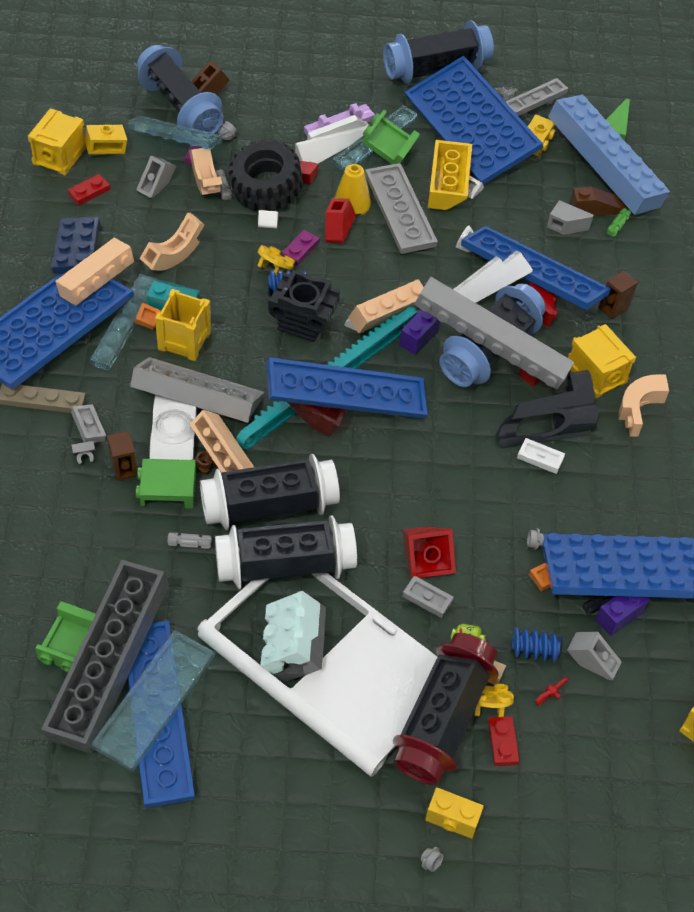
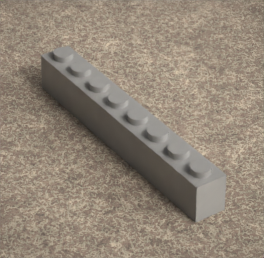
[414,277,574,389]

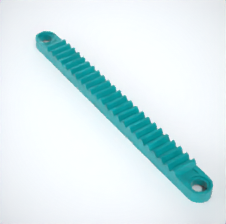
[236,306,419,450]

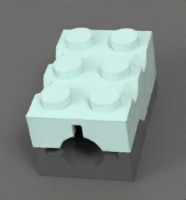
[260,591,326,682]

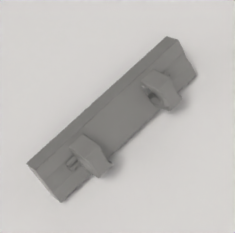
[506,78,568,118]

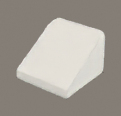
[467,176,484,199]

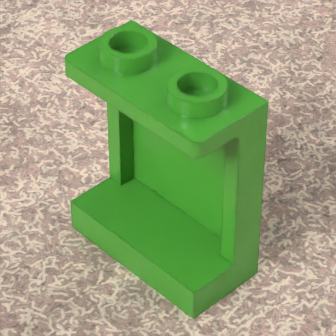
[361,110,420,164]
[136,459,196,508]
[35,601,96,672]

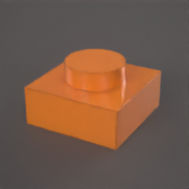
[134,303,161,330]
[529,563,551,592]

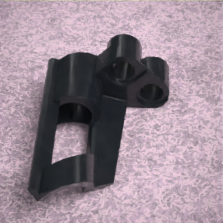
[496,370,598,448]

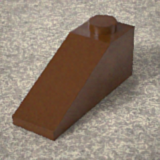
[191,61,230,94]
[569,187,628,216]

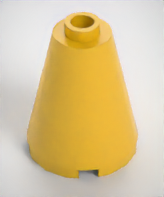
[334,164,371,215]

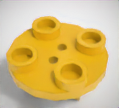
[258,245,295,276]
[474,684,514,717]

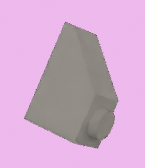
[136,156,176,198]
[567,632,622,680]

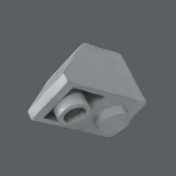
[547,200,593,235]

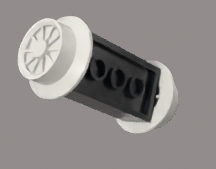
[200,454,340,531]
[215,515,357,589]

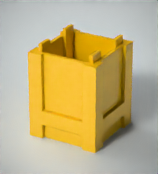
[28,108,87,175]
[155,289,211,362]
[568,324,636,399]

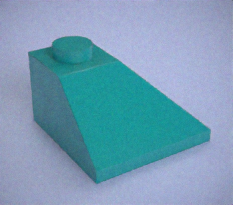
[146,280,200,313]

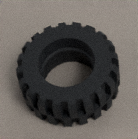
[229,140,303,211]

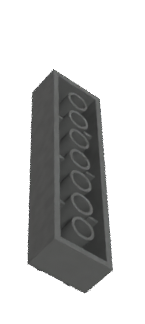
[41,560,169,754]

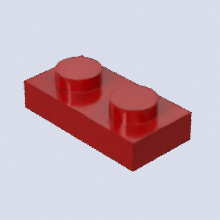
[68,174,110,206]
[488,716,519,766]

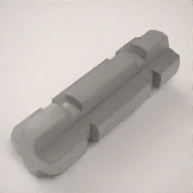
[215,169,232,201]
[167,532,212,549]

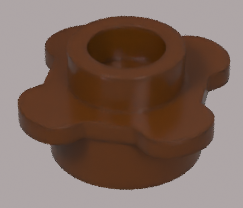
[192,451,216,474]

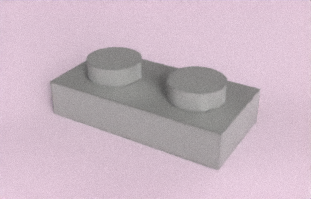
[71,404,106,443]
[402,576,454,618]

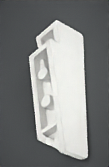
[295,115,369,164]
[453,251,533,303]

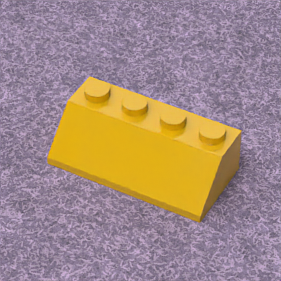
[428,140,472,210]

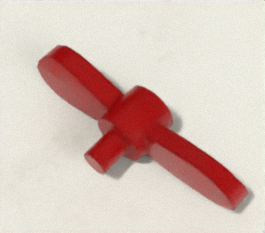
[535,676,569,706]

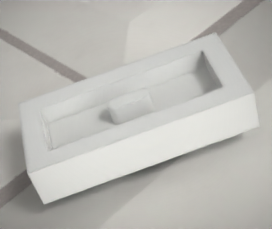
[517,438,565,474]

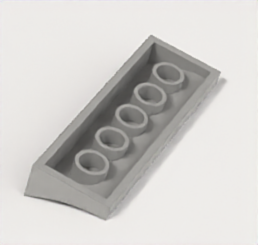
[130,357,265,423]

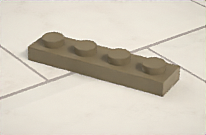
[0,384,86,413]

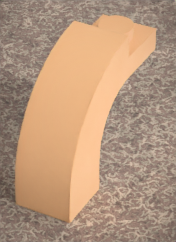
[189,147,222,195]
[140,213,204,271]
[618,375,669,437]

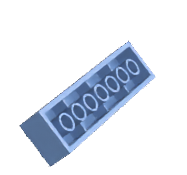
[548,94,670,215]

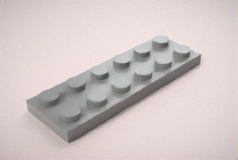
[365,163,438,254]

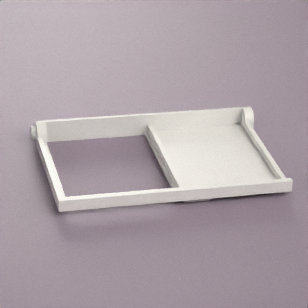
[197,573,437,777]

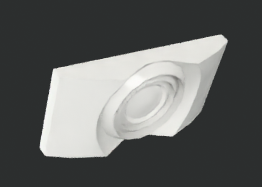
[150,395,197,460]

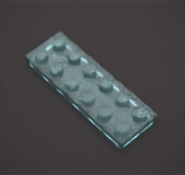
[91,630,215,772]

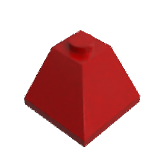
[403,527,456,578]

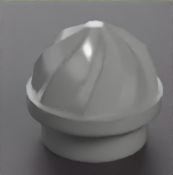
[218,121,237,140]

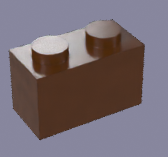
[598,271,638,319]
[107,431,138,481]

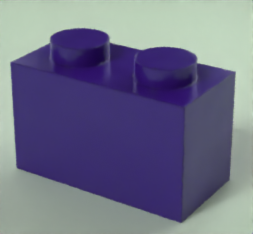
[399,310,440,355]
[596,596,650,636]

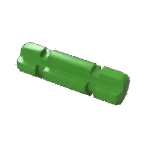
[606,208,631,237]

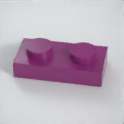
[282,230,319,266]

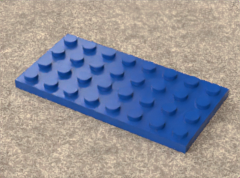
[405,56,543,185]
[0,273,134,390]
[542,533,694,598]

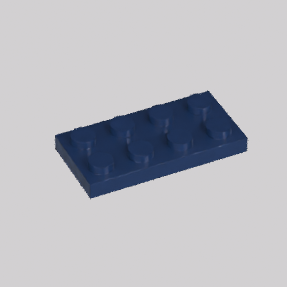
[51,217,100,273]

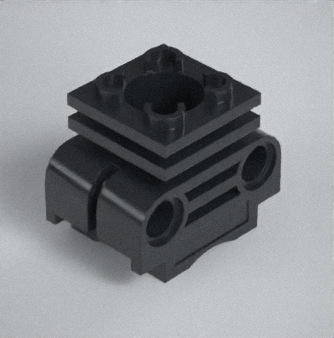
[268,270,340,342]

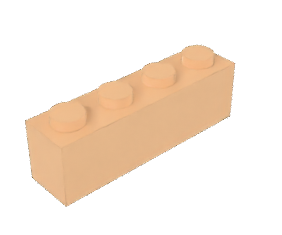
[55,238,134,306]
[348,279,424,333]
[190,409,254,472]

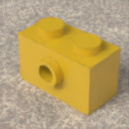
[528,114,556,157]
[84,125,127,154]
[425,787,484,839]

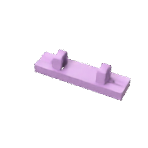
[304,103,375,136]

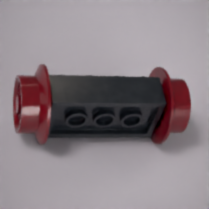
[393,633,499,785]

